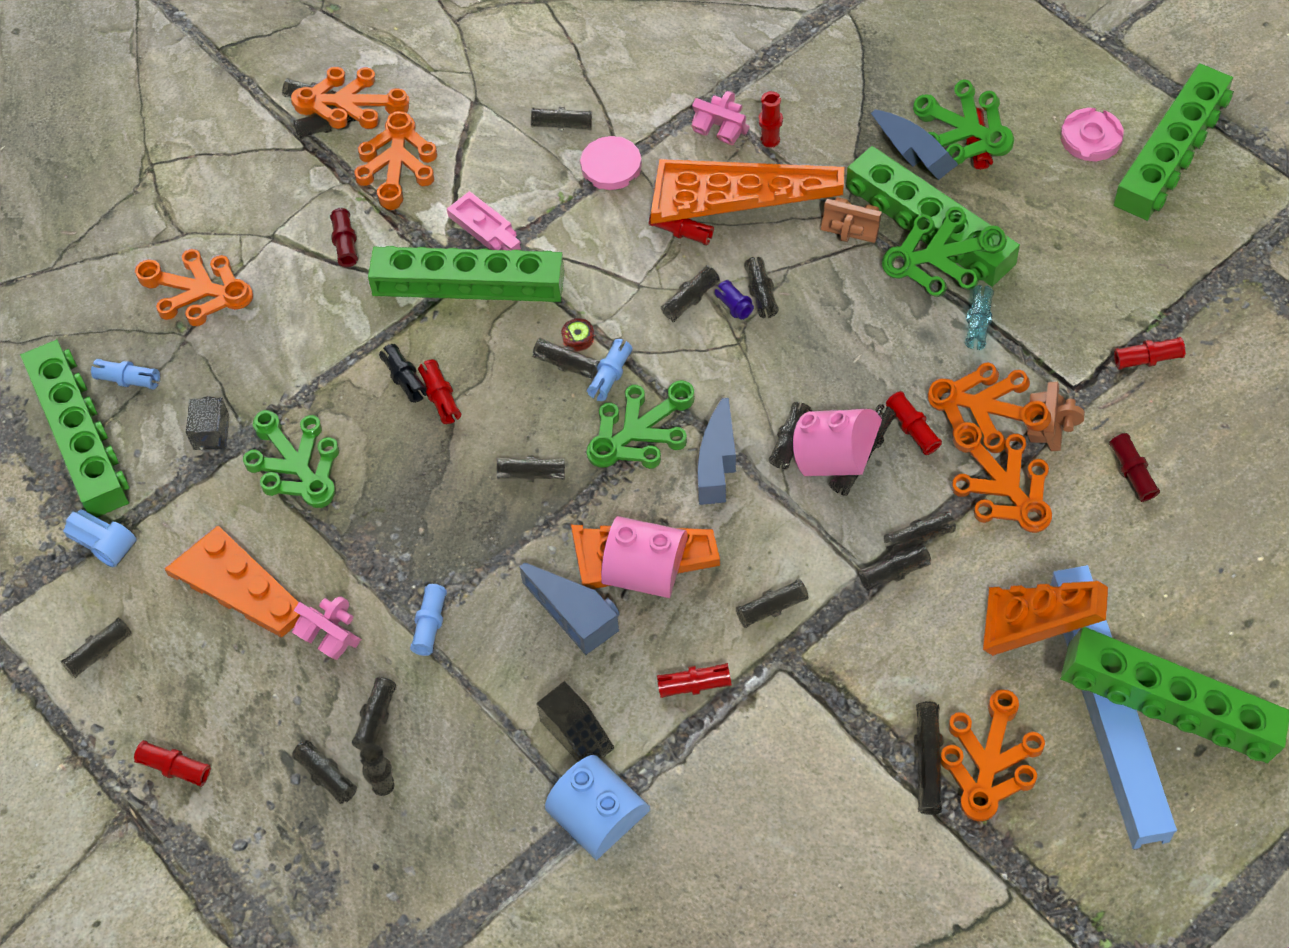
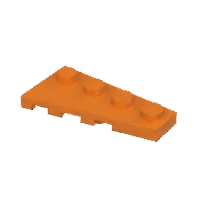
[571,525,720,589]
[165,526,300,638]
[983,581,1108,656]

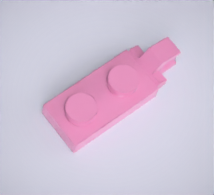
[447,191,521,251]

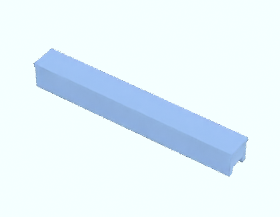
[1051,565,1177,849]

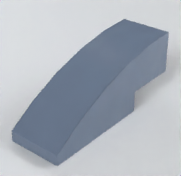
[871,109,958,180]
[698,398,736,505]

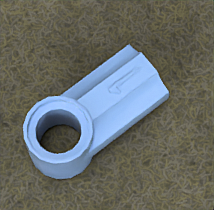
[63,509,137,567]

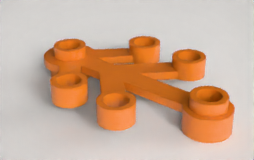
[291,67,409,129]
[354,111,437,210]
[135,249,253,326]
[928,362,1051,453]
[952,422,1052,533]
[940,690,1045,821]

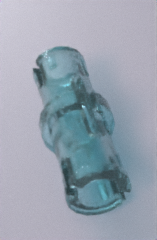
[965,285,994,350]

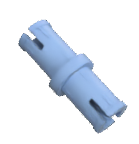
[587,339,633,401]
[91,359,160,390]
[410,584,447,656]

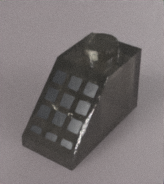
[536,681,614,762]

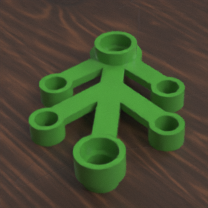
[913,79,1014,165]
[882,207,1007,297]
[587,380,695,469]
[243,410,339,508]

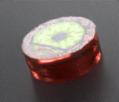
[561,318,594,351]

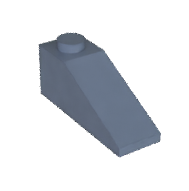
[519,563,620,655]

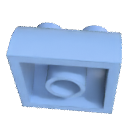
[545,755,650,861]

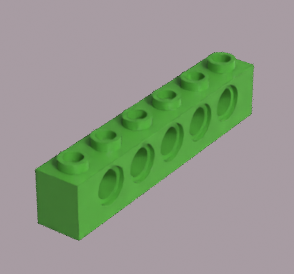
[1113,63,1234,221]
[846,146,1020,287]
[368,246,565,302]
[20,339,130,517]
[1060,627,1289,764]

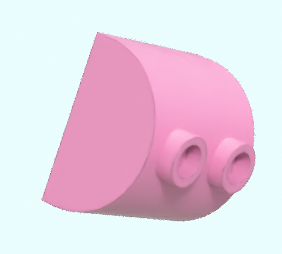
[793,409,882,476]
[601,516,688,598]

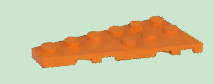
[651,159,845,224]

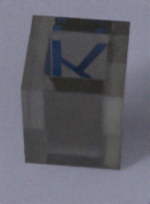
[186,396,230,450]

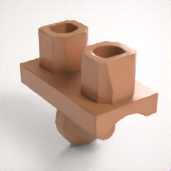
[821,197,882,243]
[1027,381,1085,451]

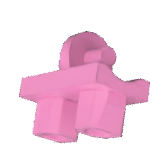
[691,91,750,145]
[292,597,362,660]

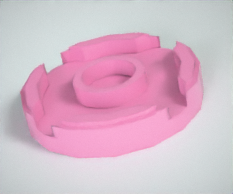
[1061,108,1124,161]
[580,136,642,190]

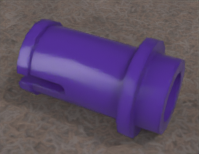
[714,280,754,320]

